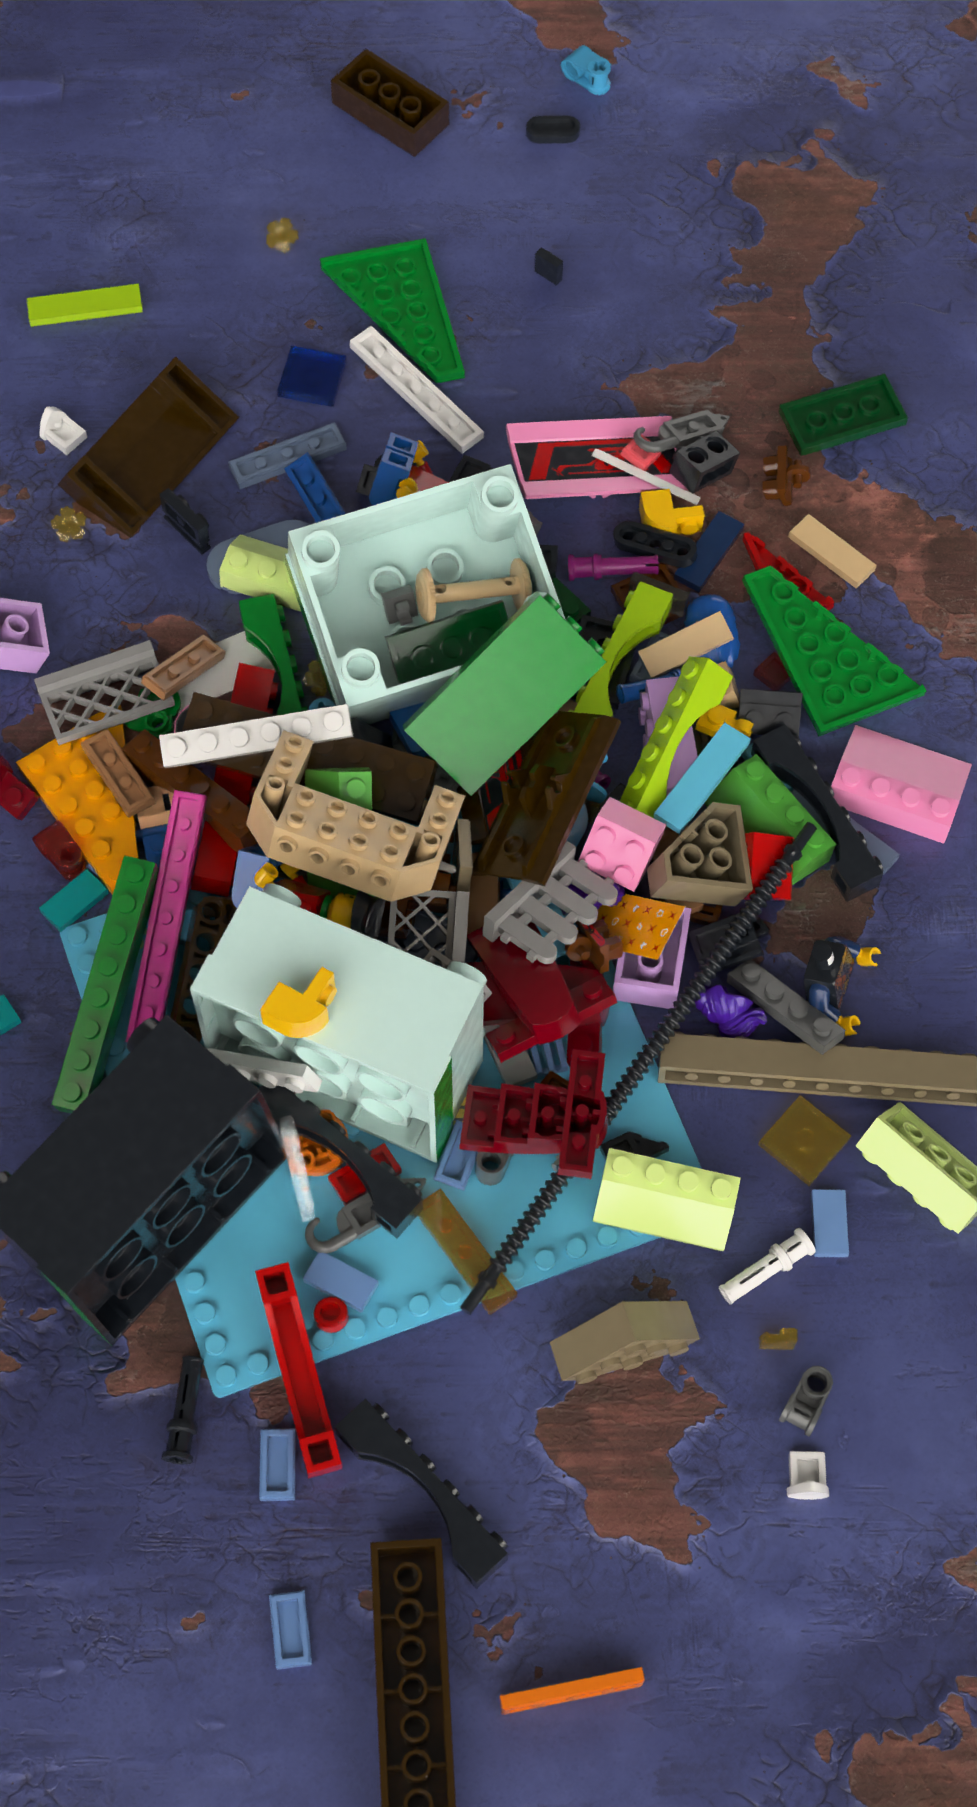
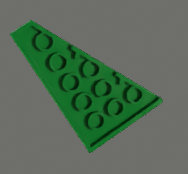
[320,238,465,383]
[742,566,927,736]

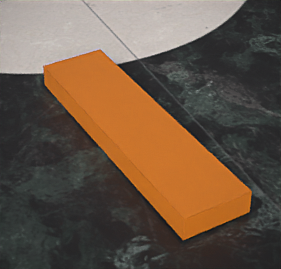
[499,1667,645,1715]

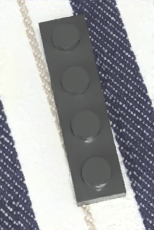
[727,959,846,1055]

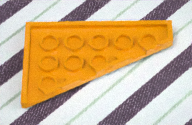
[16,705,139,895]

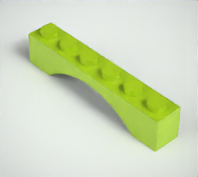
[568,581,673,717]
[619,656,733,818]

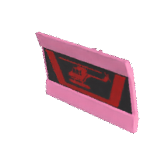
[506,416,688,499]

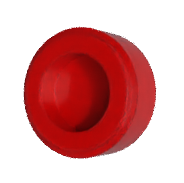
[314,1297,349,1333]

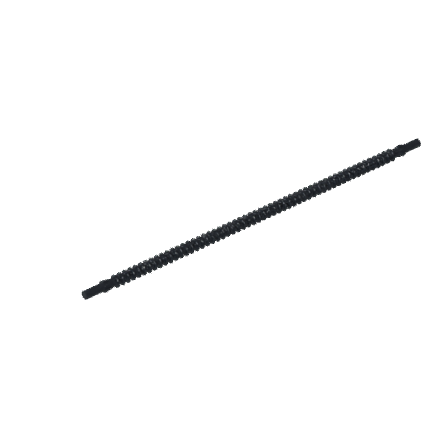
[460,822,817,1315]

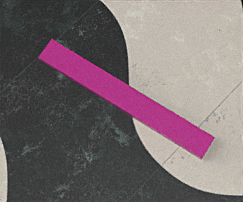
[125,790,207,1043]

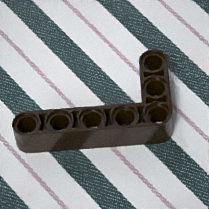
[170,896,237,1043]

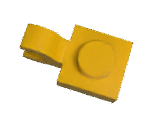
[696,704,754,738]

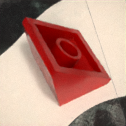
[743,832,794,900]

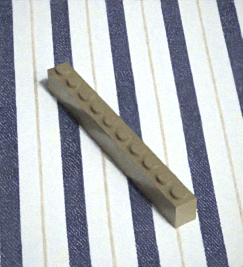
[658,1032,977,1107]

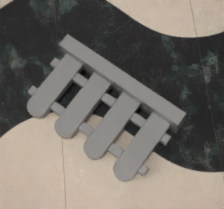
[482,840,618,964]

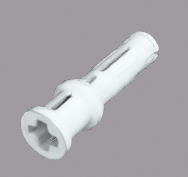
[719,1228,816,1305]

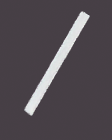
[591,448,701,505]

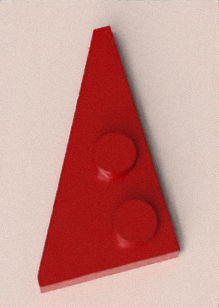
[742,532,834,610]

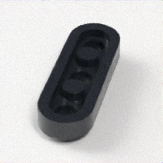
[613,521,697,568]

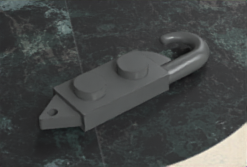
[634,410,730,453]
[305,1175,426,1254]

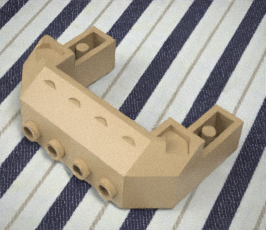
[246,730,465,902]

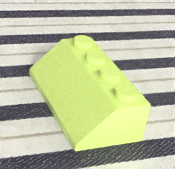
[219,534,301,612]
[855,1102,977,1233]
[593,1148,741,1251]

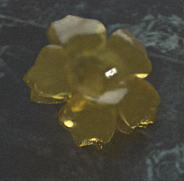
[266,218,299,253]
[51,506,86,543]
[302,660,328,697]

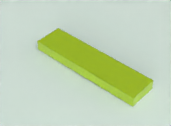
[27,284,143,327]

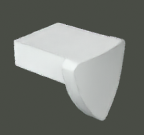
[40,406,88,455]
[787,1451,829,1500]

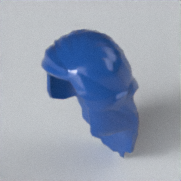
[683,594,740,668]

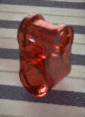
[32,820,87,881]

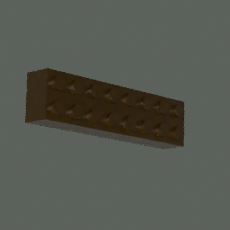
[182,692,438,825]
[370,1538,456,1807]

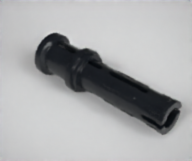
[161,1356,204,1465]

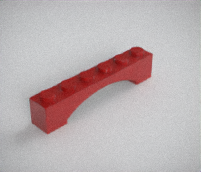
[255,1262,342,1478]

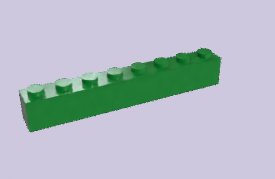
[51,855,159,1114]

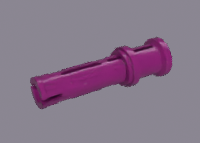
[568,553,659,581]

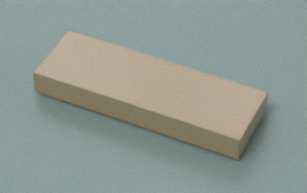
[788,514,876,589]
[638,611,734,678]

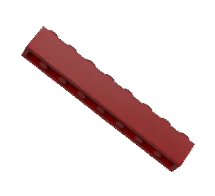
[191,663,278,897]

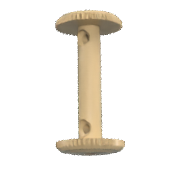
[415,558,532,622]

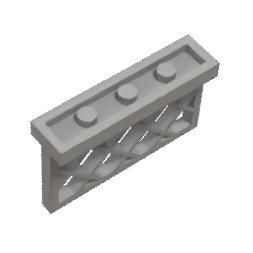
[34,640,175,745]
[387,890,470,966]

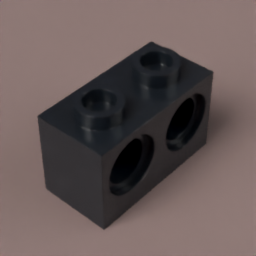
[669,431,740,494]

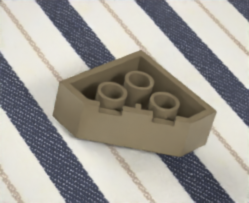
[647,802,753,906]
[550,1301,700,1384]

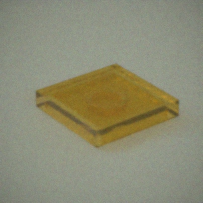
[758,1095,851,1186]

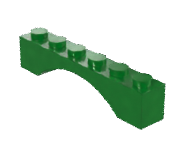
[238,594,308,716]

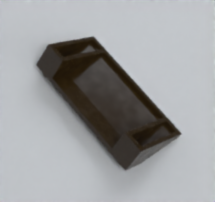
[58,356,240,538]

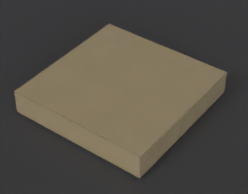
[452,819,473,892]

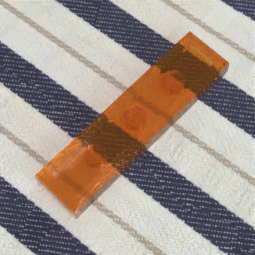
[418,1188,518,1315]

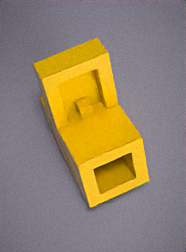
[639,489,705,535]
[260,967,337,1038]

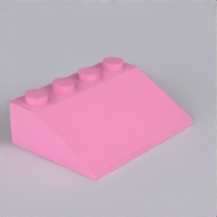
[831,725,972,844]

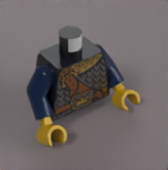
[804,936,881,1036]

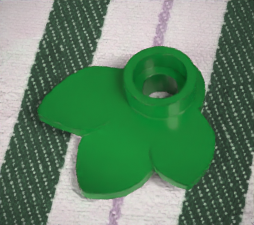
[125,689,181,739]

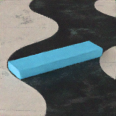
[654,722,751,835]

